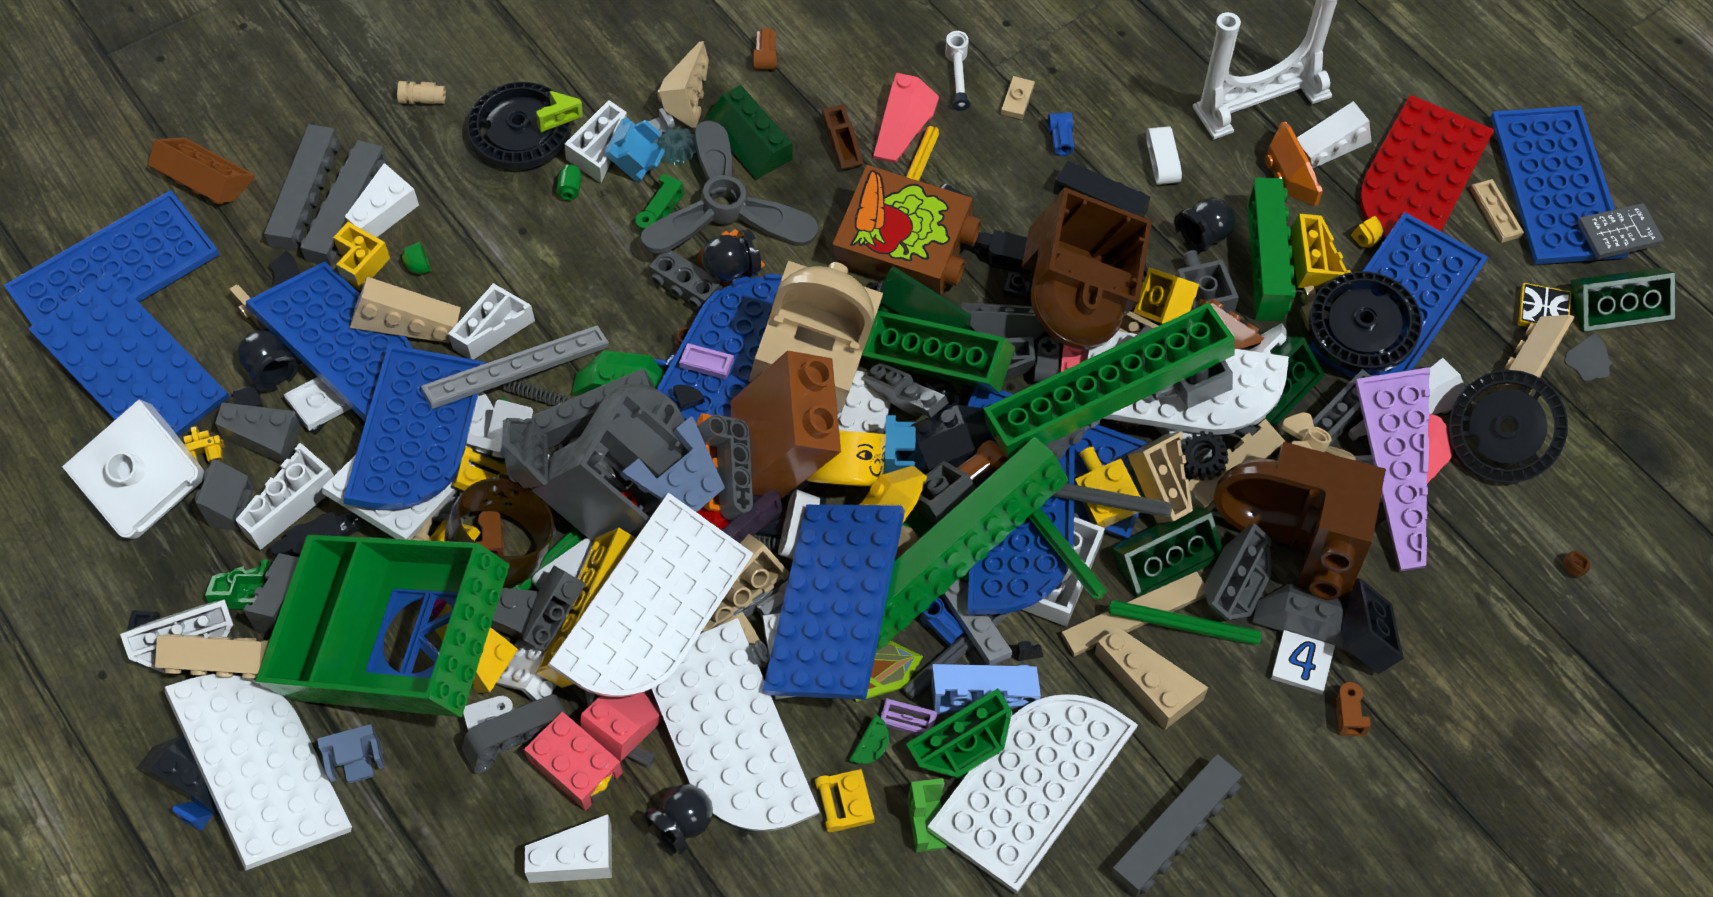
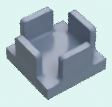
[317,724,385,783]

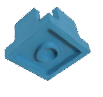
[604,117,665,182]
[884,415,916,474]

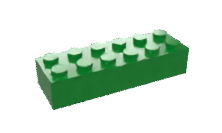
[1247,178,1296,322]
[862,310,1015,393]

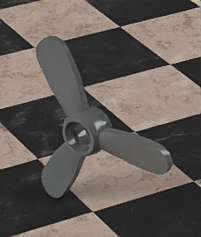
[641,121,818,254]

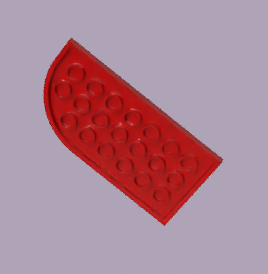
[1360,95,1494,242]

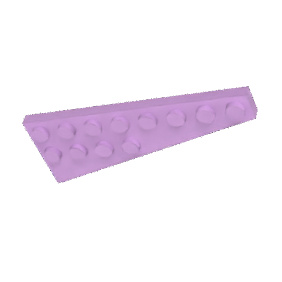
[1355,367,1430,572]

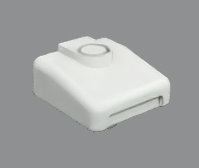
[62,399,205,539]

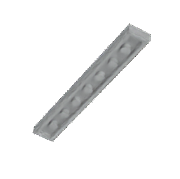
[421,325,609,409]

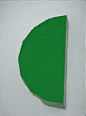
[850,714,889,765]

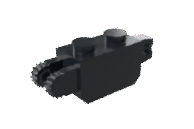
[972,230,1032,275]
[270,512,362,559]

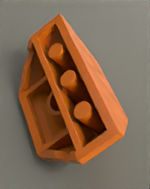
[1265,121,1323,206]

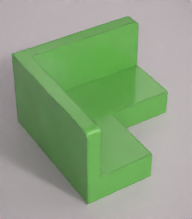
[907,778,948,853]

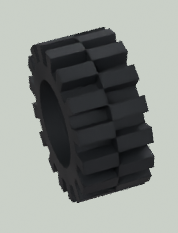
[1181,431,1229,481]

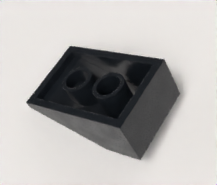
[1341,578,1404,674]

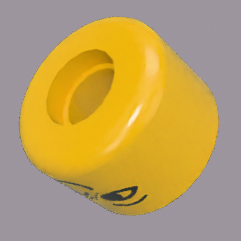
[806,430,886,487]

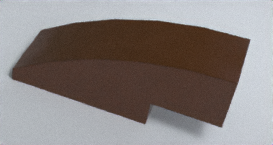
[821,104,864,170]

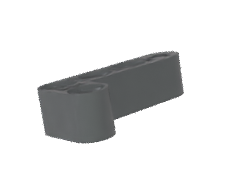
[697,415,753,520]
[462,694,570,774]

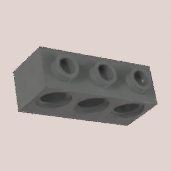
[649,250,723,310]

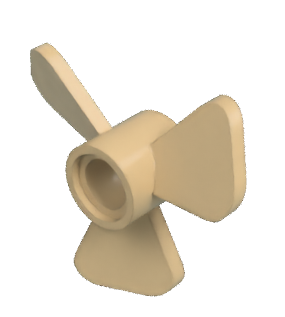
[1281,412,1356,460]

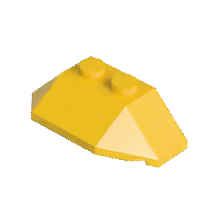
[859,466,927,524]

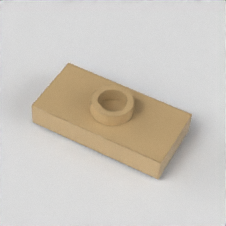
[1001,76,1035,120]
[230,284,267,330]

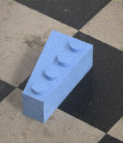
[931,664,1041,714]

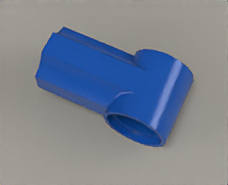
[1048,112,1074,156]
[919,598,966,647]

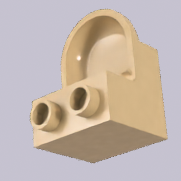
[749,261,883,413]

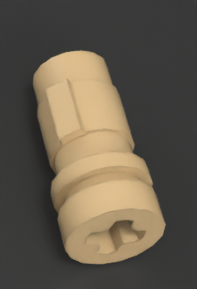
[397,81,446,104]

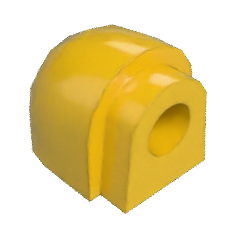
[1351,216,1383,248]

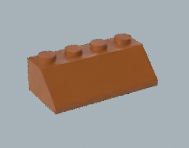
[148,137,255,204]

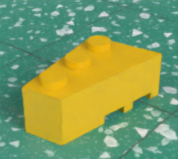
[1291,214,1351,290]
[435,604,518,693]

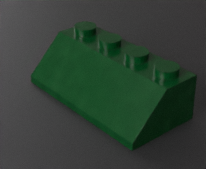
[705,84,793,181]
[878,266,971,330]
[1571,268,1675,332]
[1254,337,1325,428]
[1111,506,1223,598]

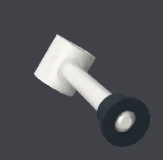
[945,31,970,111]

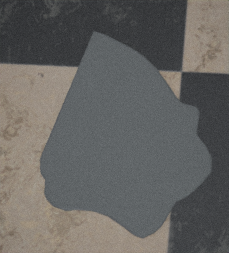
[1565,333,1612,381]

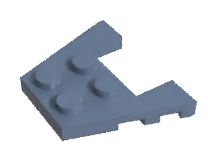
[619,416,725,512]

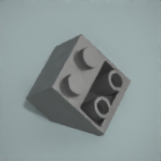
[195,459,254,531]

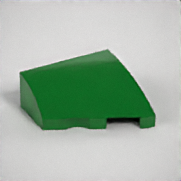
[205,559,270,609]

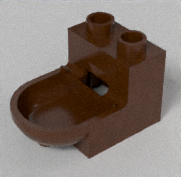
[1021,187,1152,349]
[1214,441,1386,600]

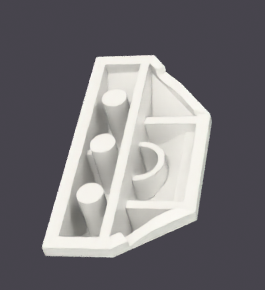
[120,599,233,673]

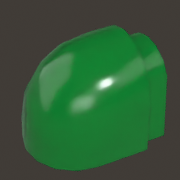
[401,242,432,275]

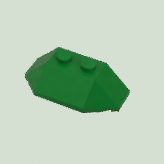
[572,350,665,396]
[906,688,1012,778]

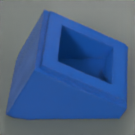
[172,802,212,831]

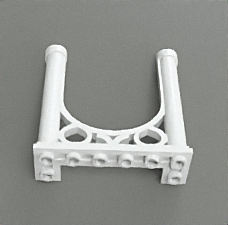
[1193,0,1337,140]

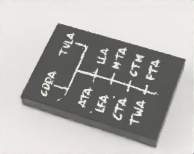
[1577,203,1664,259]

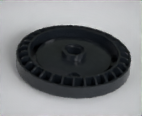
[467,82,572,170]
[1309,271,1422,373]
[1449,370,1568,483]

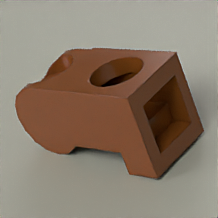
[476,510,505,556]
[1336,682,1371,736]

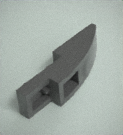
[863,362,948,418]

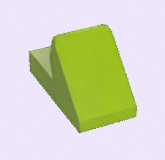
[536,91,583,132]

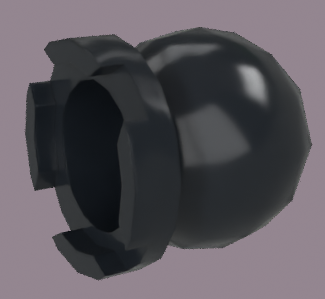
[1174,197,1235,254]
[702,229,761,282]
[237,330,299,392]
[642,784,713,855]

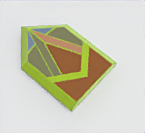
[855,641,923,702]

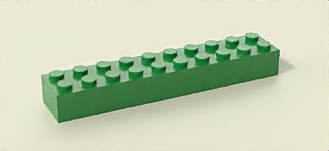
[984,302,1235,460]
[876,437,1069,652]

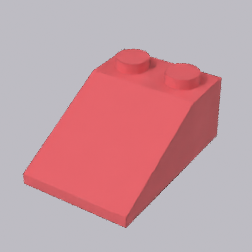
[581,690,664,762]

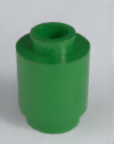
[556,165,582,200]

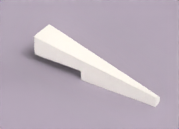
[1348,358,1465,441]

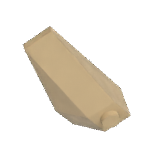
[658,41,709,128]

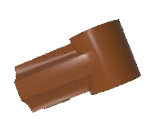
[754,28,777,70]
[957,440,1008,484]

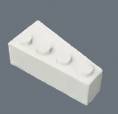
[236,443,334,550]

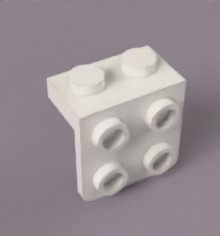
[466,400,533,458]
[496,640,556,702]

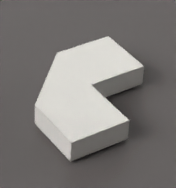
[1249,323,1286,354]

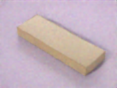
[1470,179,1524,243]

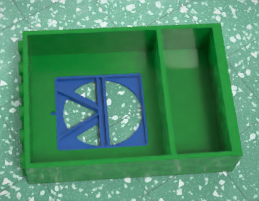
[255,535,510,718]

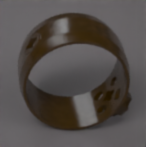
[444,474,554,588]

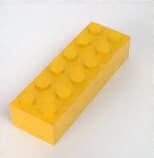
[536,527,636,688]

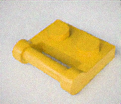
[453,446,508,500]
[815,769,875,832]

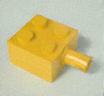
[1133,267,1199,324]
[1075,447,1141,528]

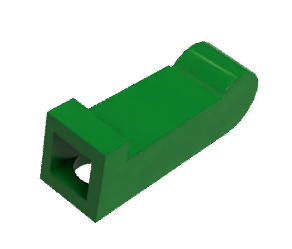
[636,173,685,235]

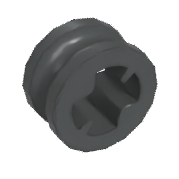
[746,640,770,667]

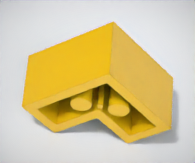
[333,221,390,291]

